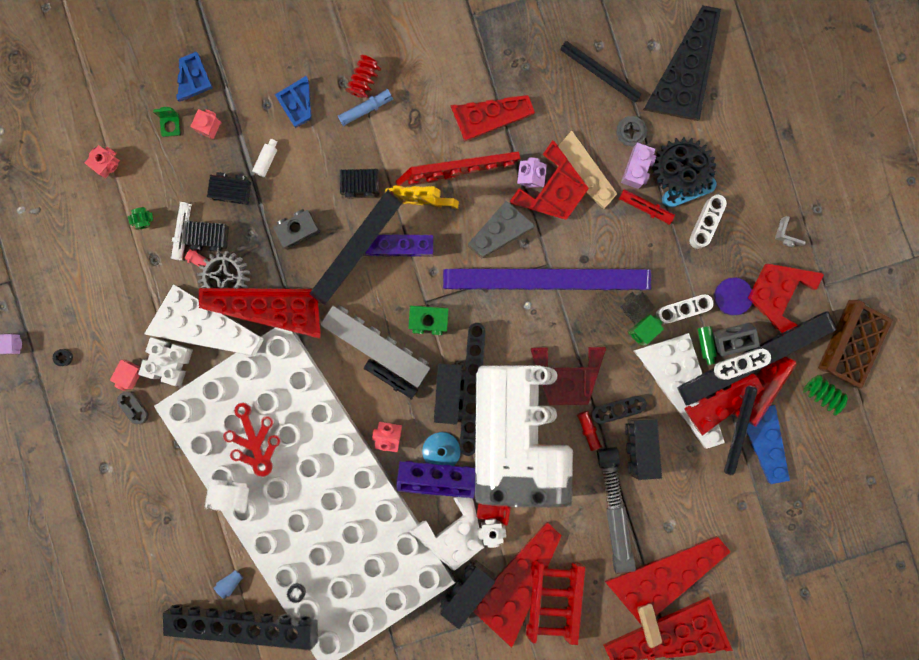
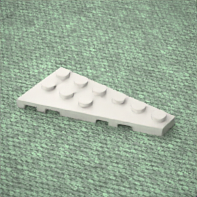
[145,285,264,356]
[634,333,725,449]

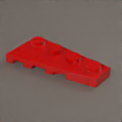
[450,95,535,142]
[732,356,797,427]

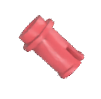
[185,249,211,267]

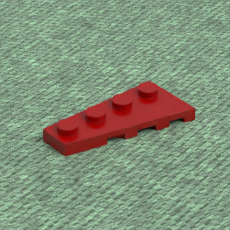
[684,374,764,436]

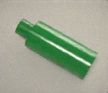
[697,326,717,365]

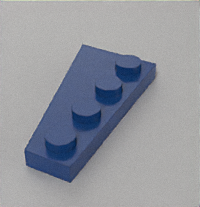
[746,405,790,484]

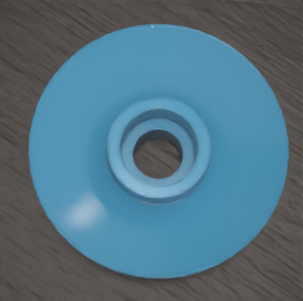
[422,432,461,466]

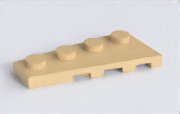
[546,131,617,209]

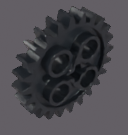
[652,137,716,197]

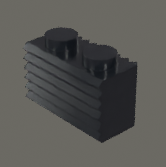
[340,169,380,199]
[207,172,251,205]
[185,221,229,252]

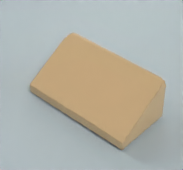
[637,604,662,648]

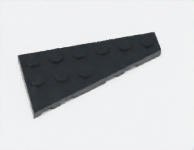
[643,5,721,121]

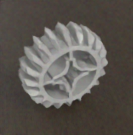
[197,251,250,288]

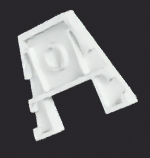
[410,497,484,570]

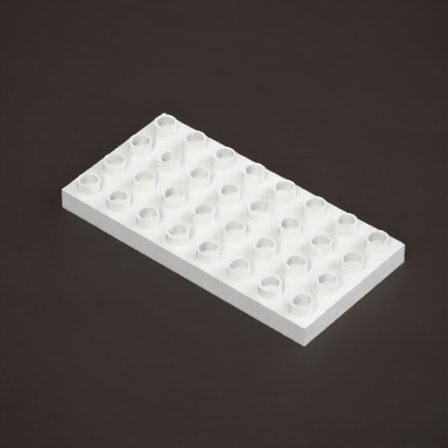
[154,327,455,660]

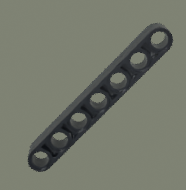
[309,189,404,306]
[460,322,485,456]

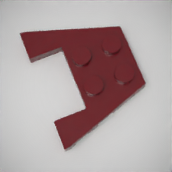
[531,347,606,405]

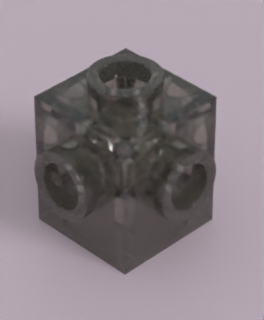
[620,290,655,324]

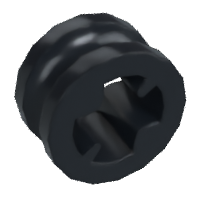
[52,349,73,366]
[287,583,306,603]

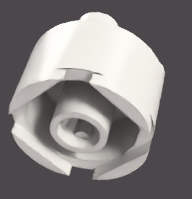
[205,480,249,513]

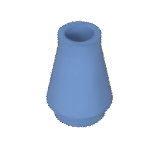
[214,570,243,599]

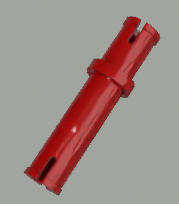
[619,189,675,225]

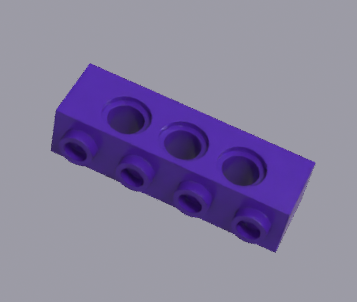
[363,234,433,257]
[397,461,475,498]

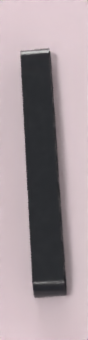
[677,311,837,406]

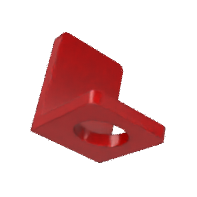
[476,503,511,525]

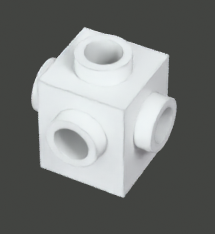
[478,518,506,548]

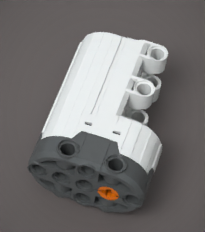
[475,366,573,507]

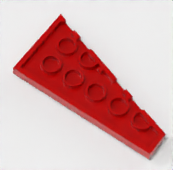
[396,151,521,187]
[199,288,320,338]
[473,522,562,648]
[603,597,733,660]

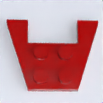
[510,140,589,220]
[748,264,824,333]

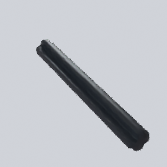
[560,41,641,102]
[724,385,757,476]

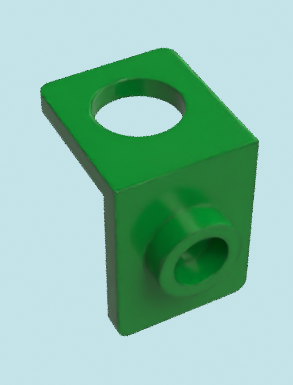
[153,107,181,137]

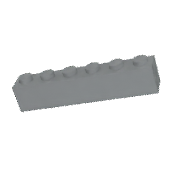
[320,305,431,388]

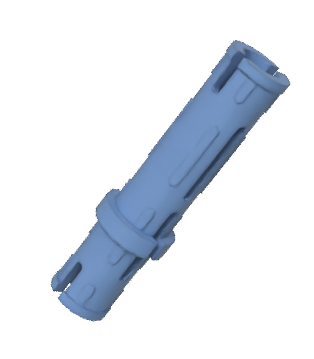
[337,89,393,127]

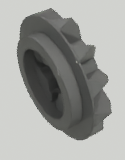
[616,116,647,147]

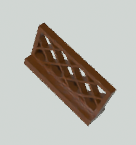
[818,300,893,389]

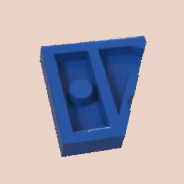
[176,52,213,102]
[275,76,312,129]

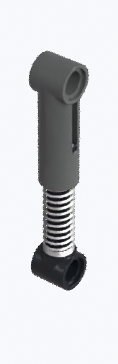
[597,447,636,574]

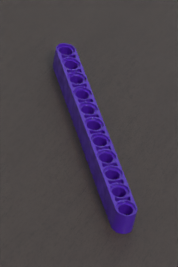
[443,269,651,290]

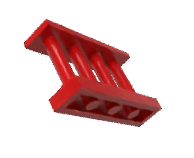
[526,560,585,645]

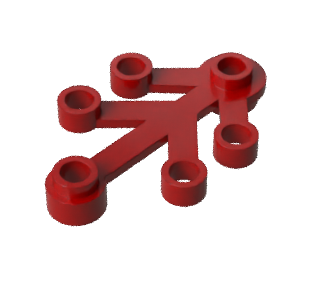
[223,403,281,477]

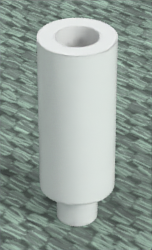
[252,139,277,177]

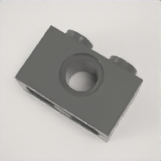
[273,209,320,250]
[713,322,760,356]

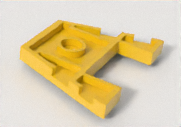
[385,186,459,209]

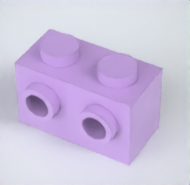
[621,143,656,189]

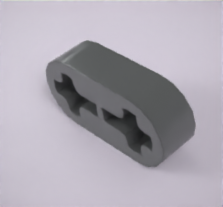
[117,392,149,424]

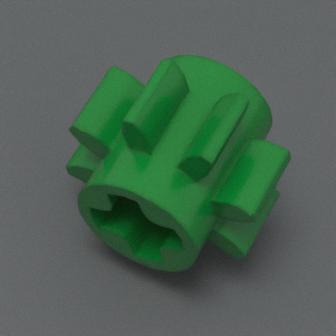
[127,207,154,230]

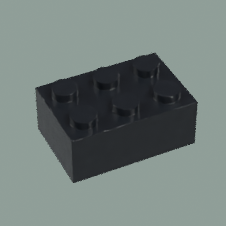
[434,364,465,424]
[625,417,662,480]
[440,560,496,629]

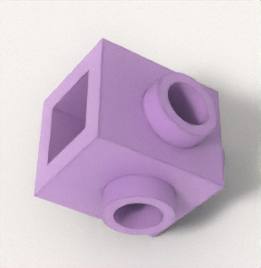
[517,158,547,188]

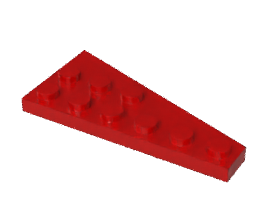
[605,536,730,625]

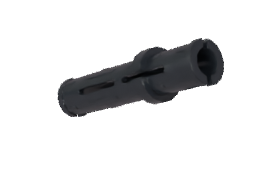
[363,359,418,400]

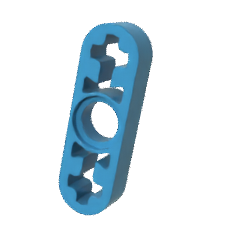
[662,177,716,208]

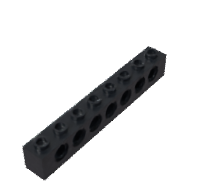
[163,604,318,650]

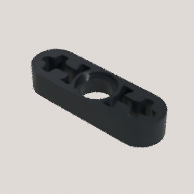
[591,396,646,424]

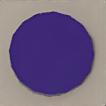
[714,277,752,316]

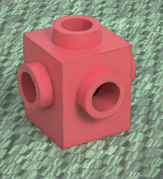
[85,145,120,178]
[372,422,402,452]

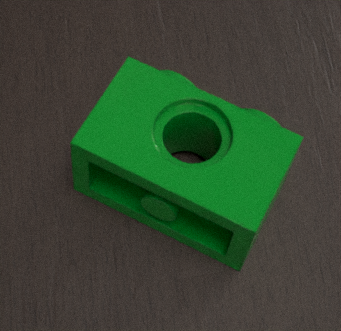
[408,306,449,335]
[627,315,664,346]

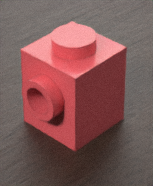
[190,109,221,139]
[110,360,140,391]

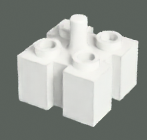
[138,337,193,386]

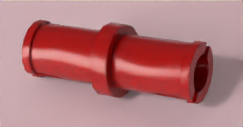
[577,411,602,451]

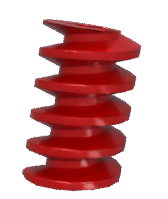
[345,55,381,98]

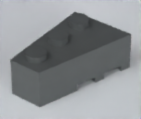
[468,201,535,259]

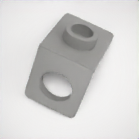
[775,216,806,247]

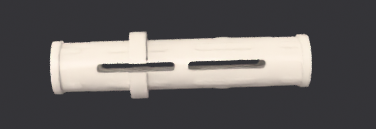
[170,202,192,261]

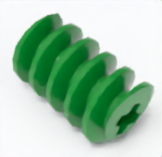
[803,375,848,416]

